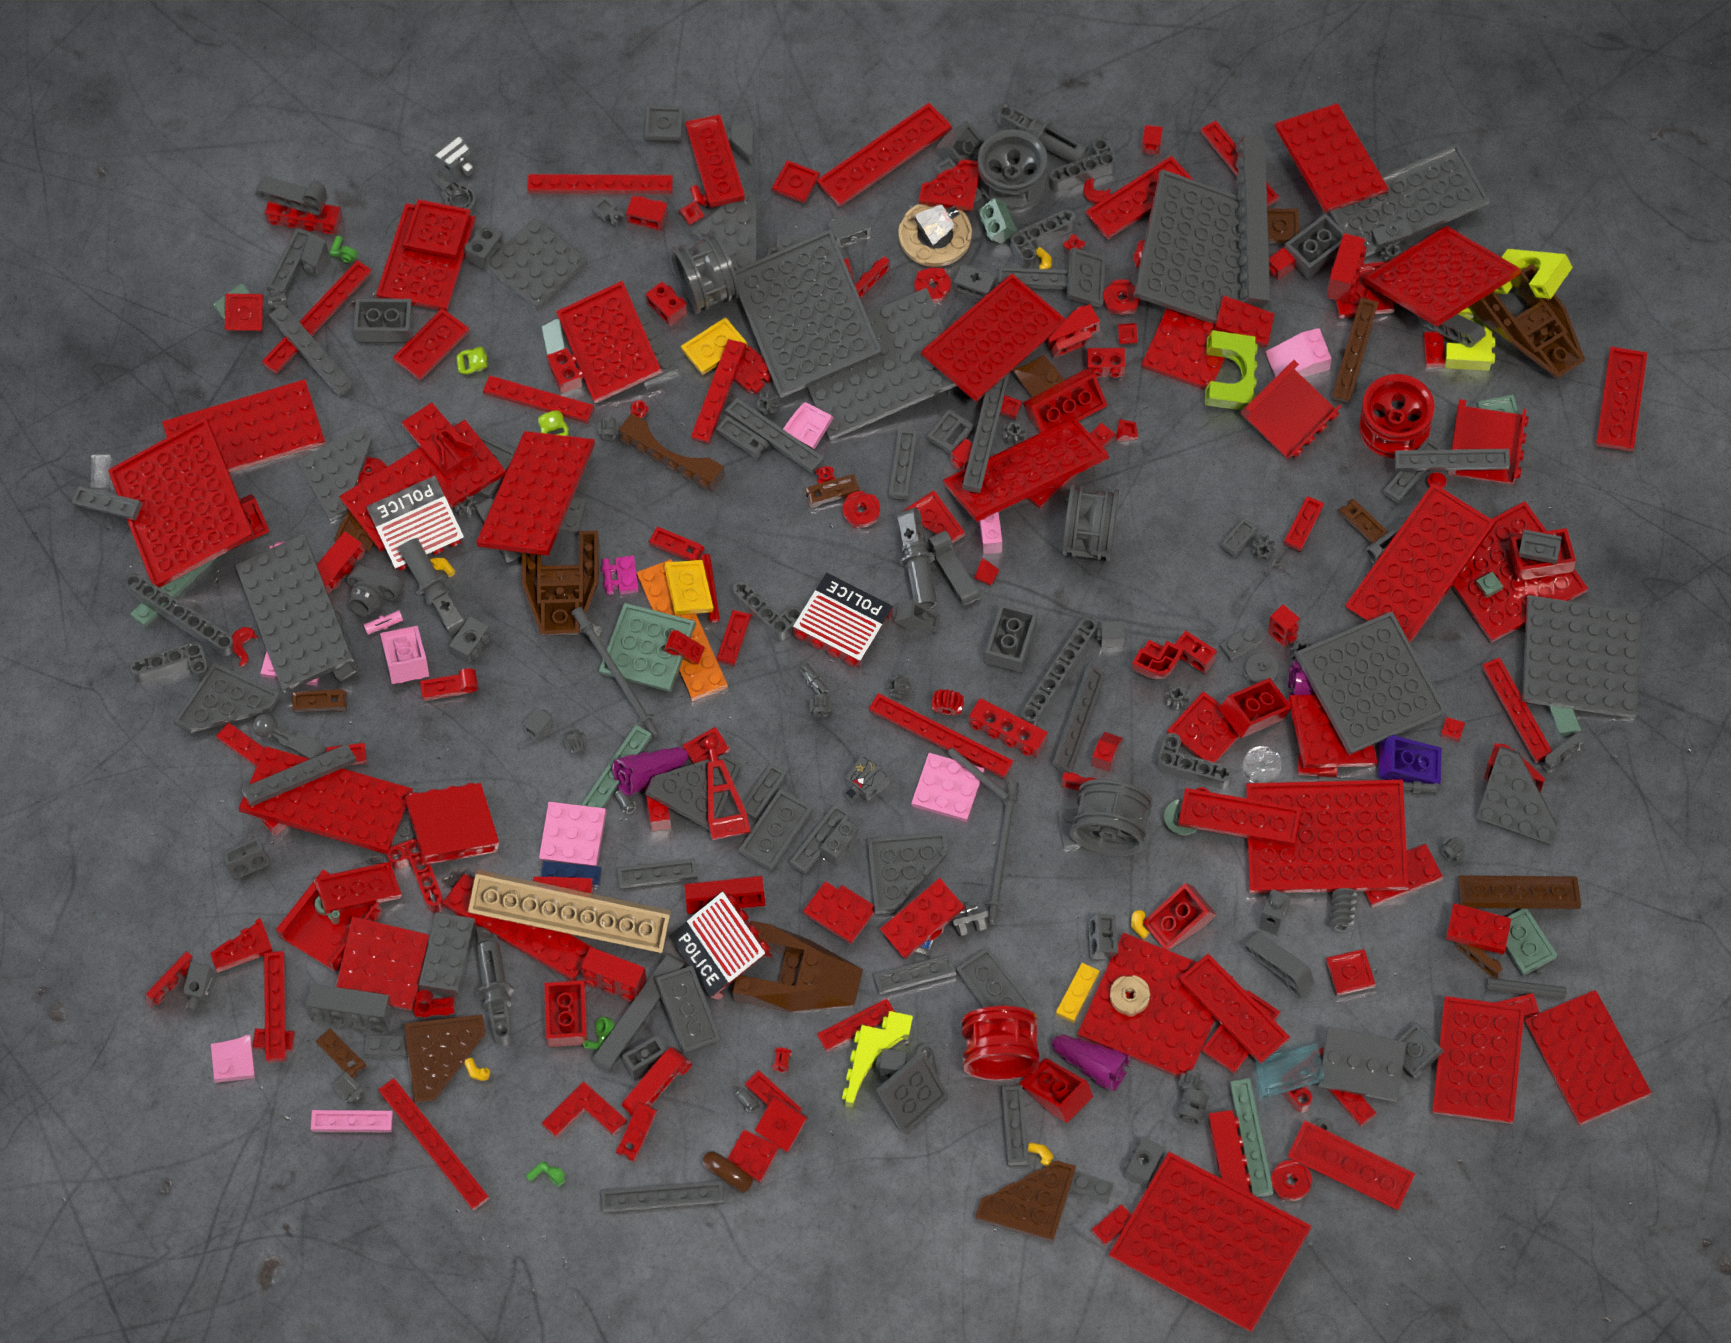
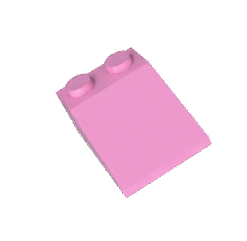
[1265,328,1332,377]
[380,626,429,684]

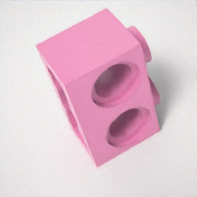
[979,512,1002,554]

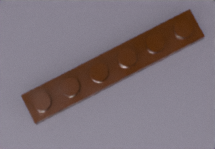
[1332,298,1379,404]

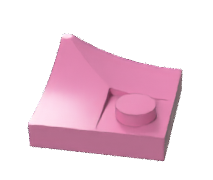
[783,402,834,450]
[211,1035,255,1083]

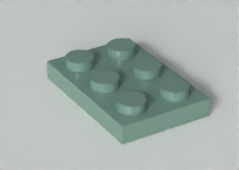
[1506,909,1558,976]

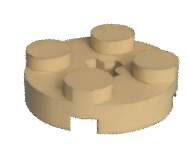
[1110,975,1150,1016]

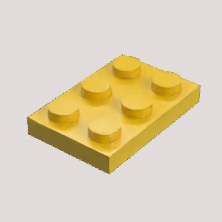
[681,317,747,376]
[664,560,713,615]

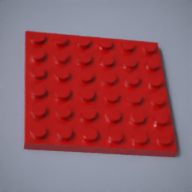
[1363,226,1521,327]
[1452,501,1588,643]
[1077,932,1233,1079]

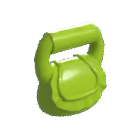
[456,346,488,375]
[538,410,569,436]

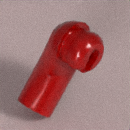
[690,185,709,207]

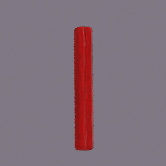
[700,554,720,623]

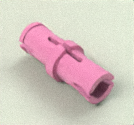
[363,610,403,635]

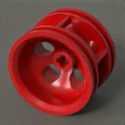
[1359,374,1435,459]
[961,1006,1040,1081]

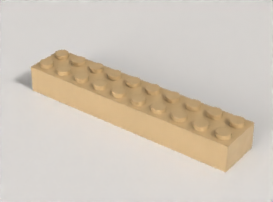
[468,870,672,953]

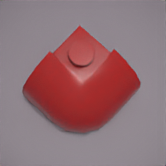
[1132,640,1184,680]

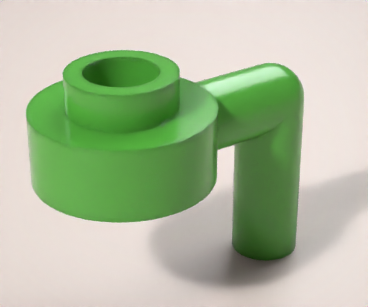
[330,236,358,263]
[583,1017,614,1050]
[526,1161,566,1187]

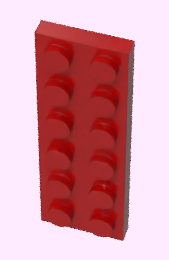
[685,114,745,207]
[1085,155,1194,240]
[1596,347,1648,452]
[1178,788,1301,846]
[1179,953,1290,1065]
[1287,1120,1416,1210]

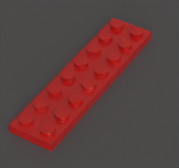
[817,103,952,208]
[442,873,593,981]

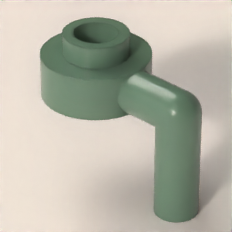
[315,896,340,924]

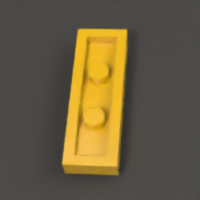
[1056,963,1100,1023]

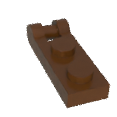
[804,474,860,508]
[1338,499,1388,544]
[292,689,347,712]
[1456,942,1503,979]
[315,1028,367,1079]

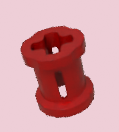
[772,1047,792,1073]

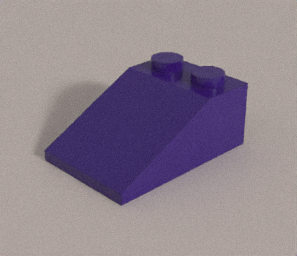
[1379,735,1442,785]

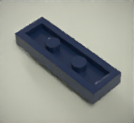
[541,861,602,888]

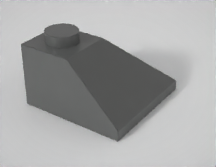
[936,121,984,165]

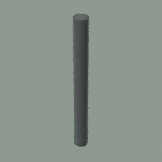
[948,748,1010,801]

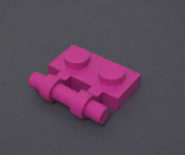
[601,555,639,595]

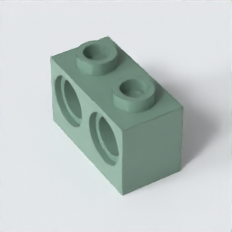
[979,198,1017,244]

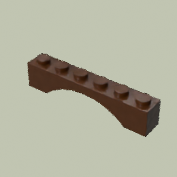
[619,413,725,492]

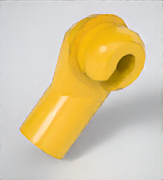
[1036,247,1052,269]
[430,558,456,577]
[1131,910,1150,939]
[464,1058,490,1081]
[1028,1142,1053,1166]

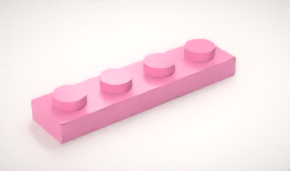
[311,1110,393,1133]

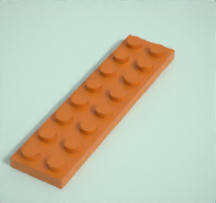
[636,559,728,701]

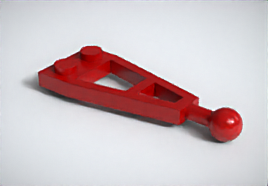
[703,736,751,841]

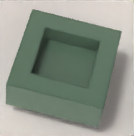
[1476,572,1503,598]

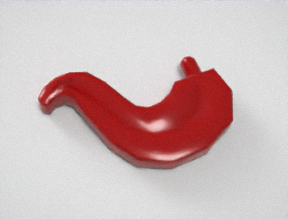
[1083,178,1111,204]
[231,627,258,667]

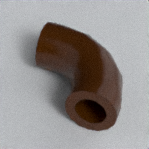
[702,1151,753,1193]

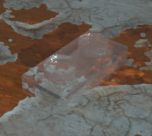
[91,454,112,491]

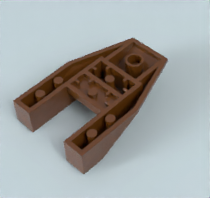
[1471,264,1585,379]
[522,530,600,636]
[733,921,863,1013]

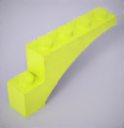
[842,1011,913,1108]

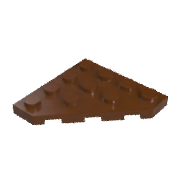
[403,1014,486,1103]
[975,1161,1076,1243]

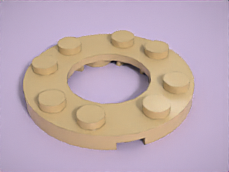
[899,204,972,267]

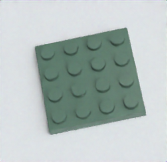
[599,603,696,692]

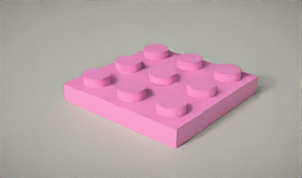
[911,753,984,822]
[539,802,607,866]

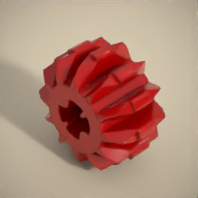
[931,689,964,716]

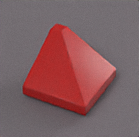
[678,201,704,225]
[1116,419,1138,441]
[974,558,999,586]

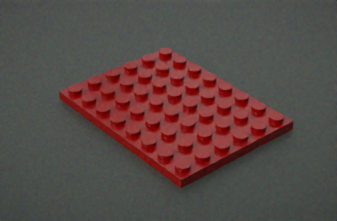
[108,417,255,588]
[1246,780,1408,894]
[1109,1152,1312,1333]

